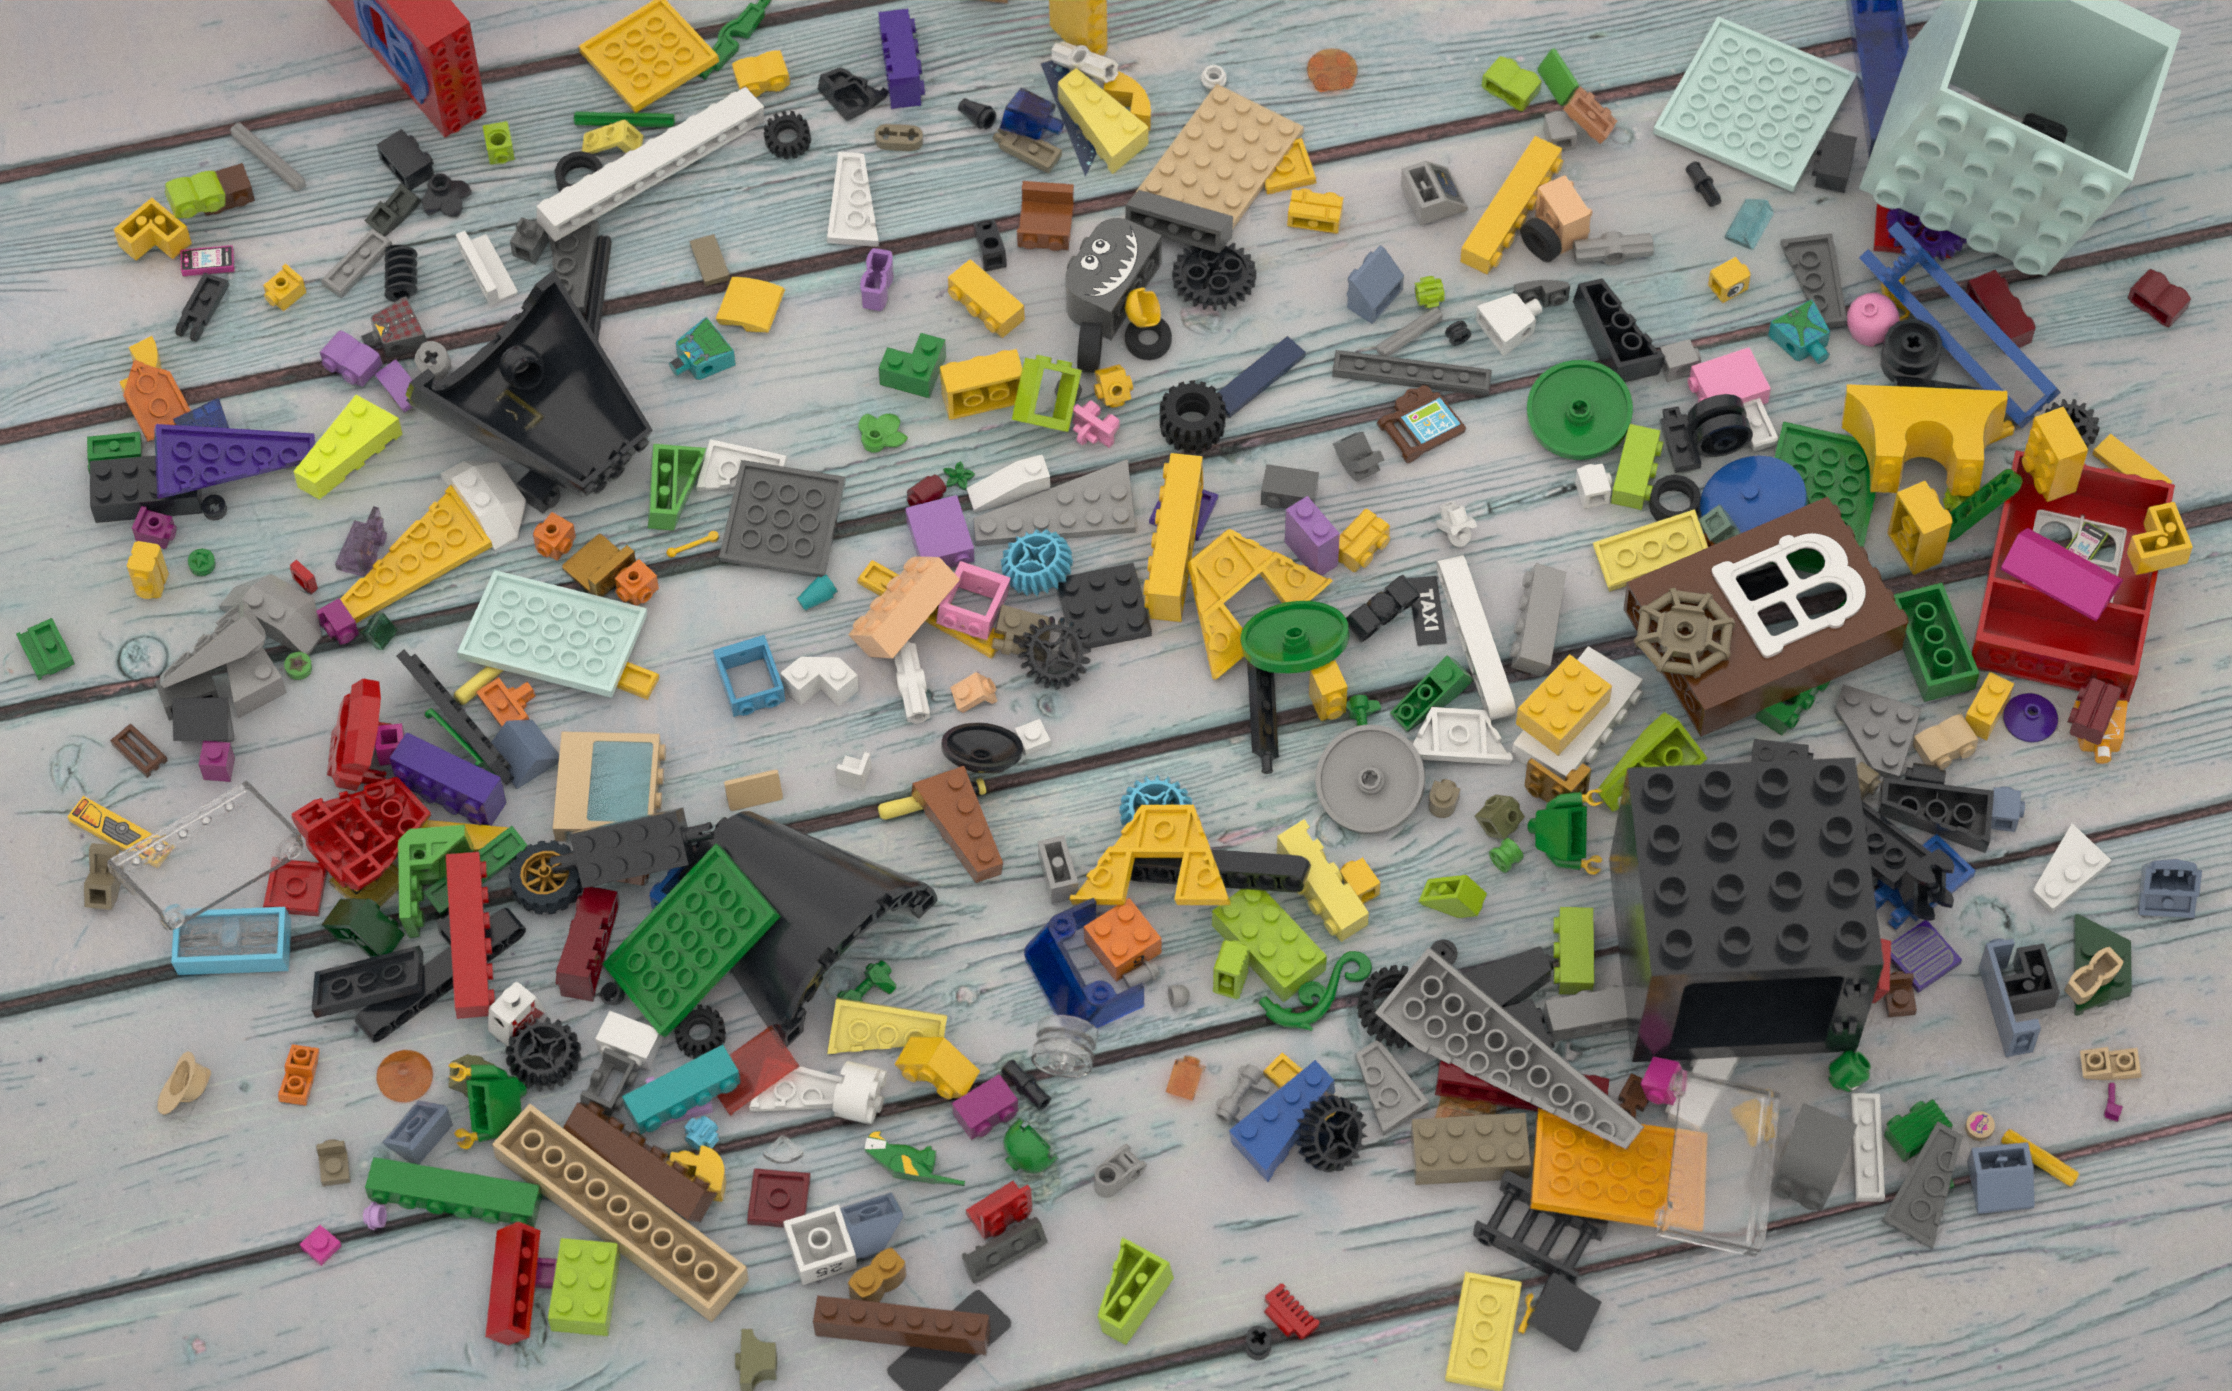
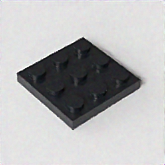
[1057,563,1152,652]

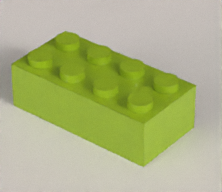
[1212,889,1327,1003]

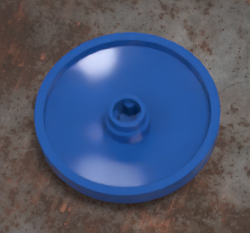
[1700,456,1808,533]

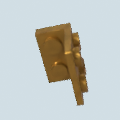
[562,534,636,597]
[1524,758,1591,802]

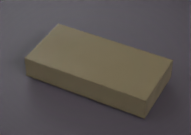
[690,234,730,287]

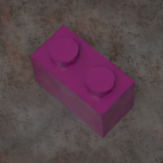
[952,1074,1019,1140]

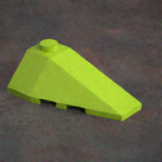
[1597,712,1708,812]

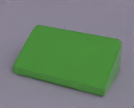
[1537,48,1579,106]

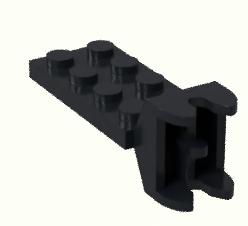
[1861,800,1954,921]

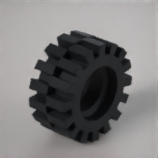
[763,111,811,160]
[674,1004,726,1059]

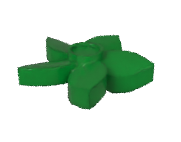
[943,461,975,491]

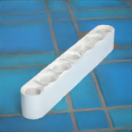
[1436,555,1516,720]

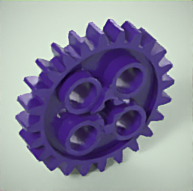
[1886,208,1967,262]

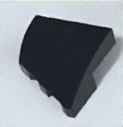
[817,67,889,121]

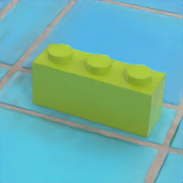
[1611,424,1664,510]
[1553,907,1594,995]

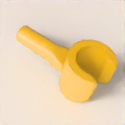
[1518,1293,1534,1334]

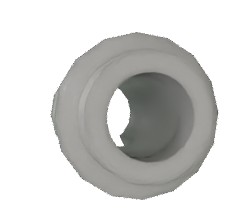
[1122,960,1160,990]

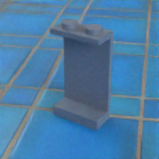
[1979,938,2041,1057]

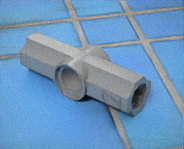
[1573,231,1654,265]

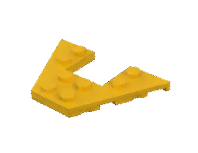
[1187,528,1333,680]
[1069,805,1231,905]

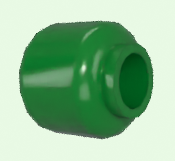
[1828,1050,1871,1093]

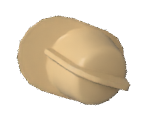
[157,1051,211,1115]

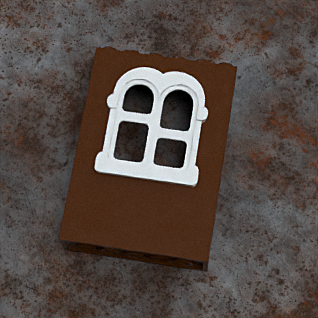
[1623,496,1908,737]

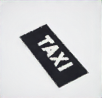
[1407,576,1447,646]

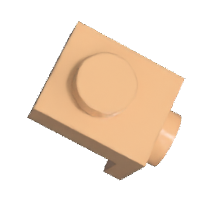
[950,672,997,713]

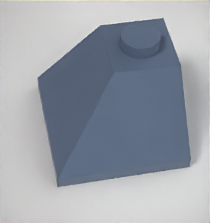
[840,1192,904,1259]

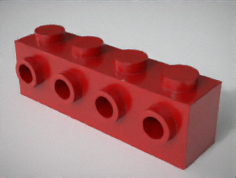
[485,1222,541,1346]

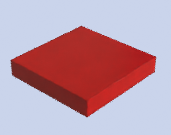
[263,858,328,917]

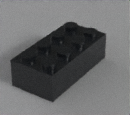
[90,456,202,523]

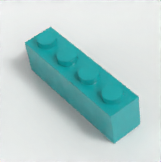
[622,1045,741,1134]

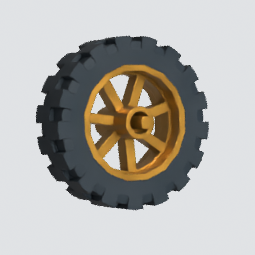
[508,840,583,915]

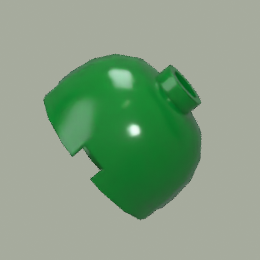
[1003,1117,1059,1174]

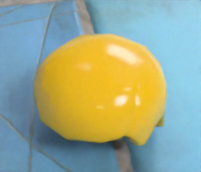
[1125,288,1161,328]

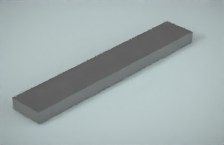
[1332,350,1492,396]

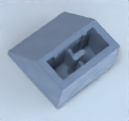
[1346,245,1404,324]
[1967,1142,2035,1214]

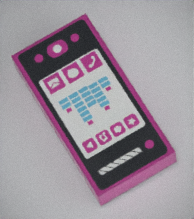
[181,245,235,277]

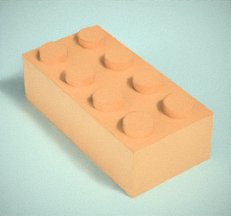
[848,556,960,659]

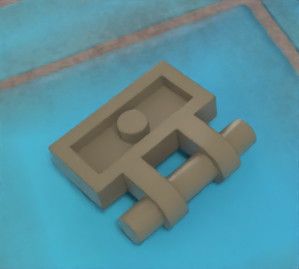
[991,605,1051,662]

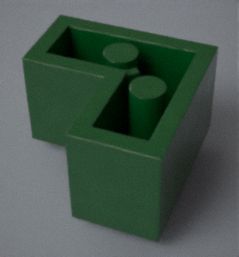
[321,898,405,958]

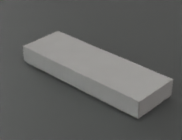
[321,229,392,298]

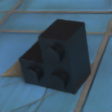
[2002,943,2060,1015]

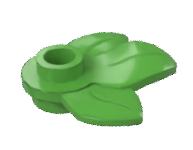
[858,414,908,453]

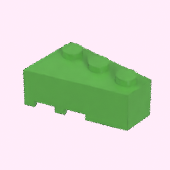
[648,444,706,531]

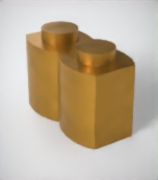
[848,1248,906,1302]

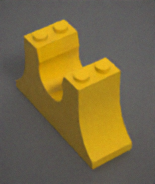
[1841,384,2008,496]

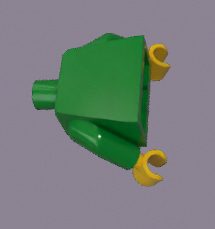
[1527,789,1604,875]
[448,1062,527,1149]

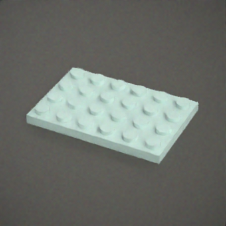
[457,570,647,698]

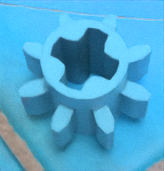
[684,1116,719,1151]

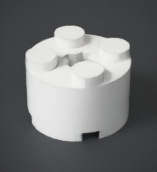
[833,1061,888,1124]

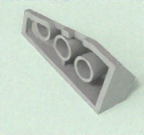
[160,599,266,688]

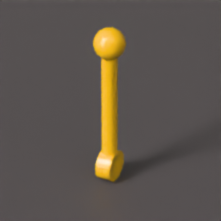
[666,531,719,558]

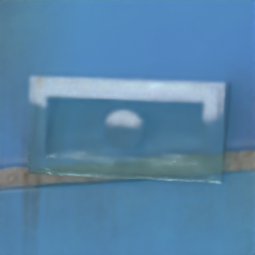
[1724,199,1774,250]

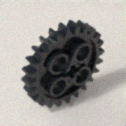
[1172,243,1256,311]

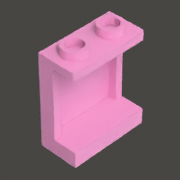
[1687,347,1771,404]

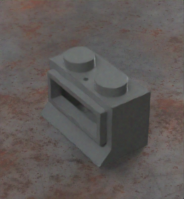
[580,1047,638,1117]

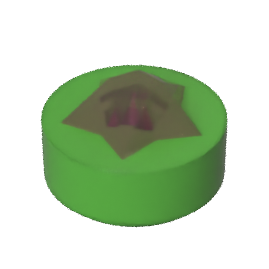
[284,652,312,680]

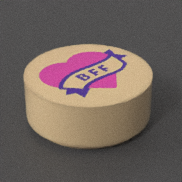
[1965,1111,1995,1141]

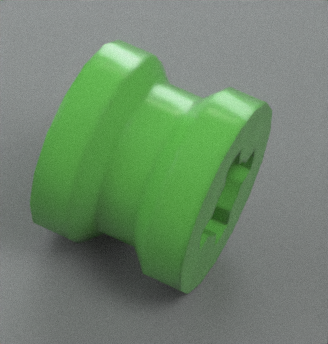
[1489,838,1524,873]

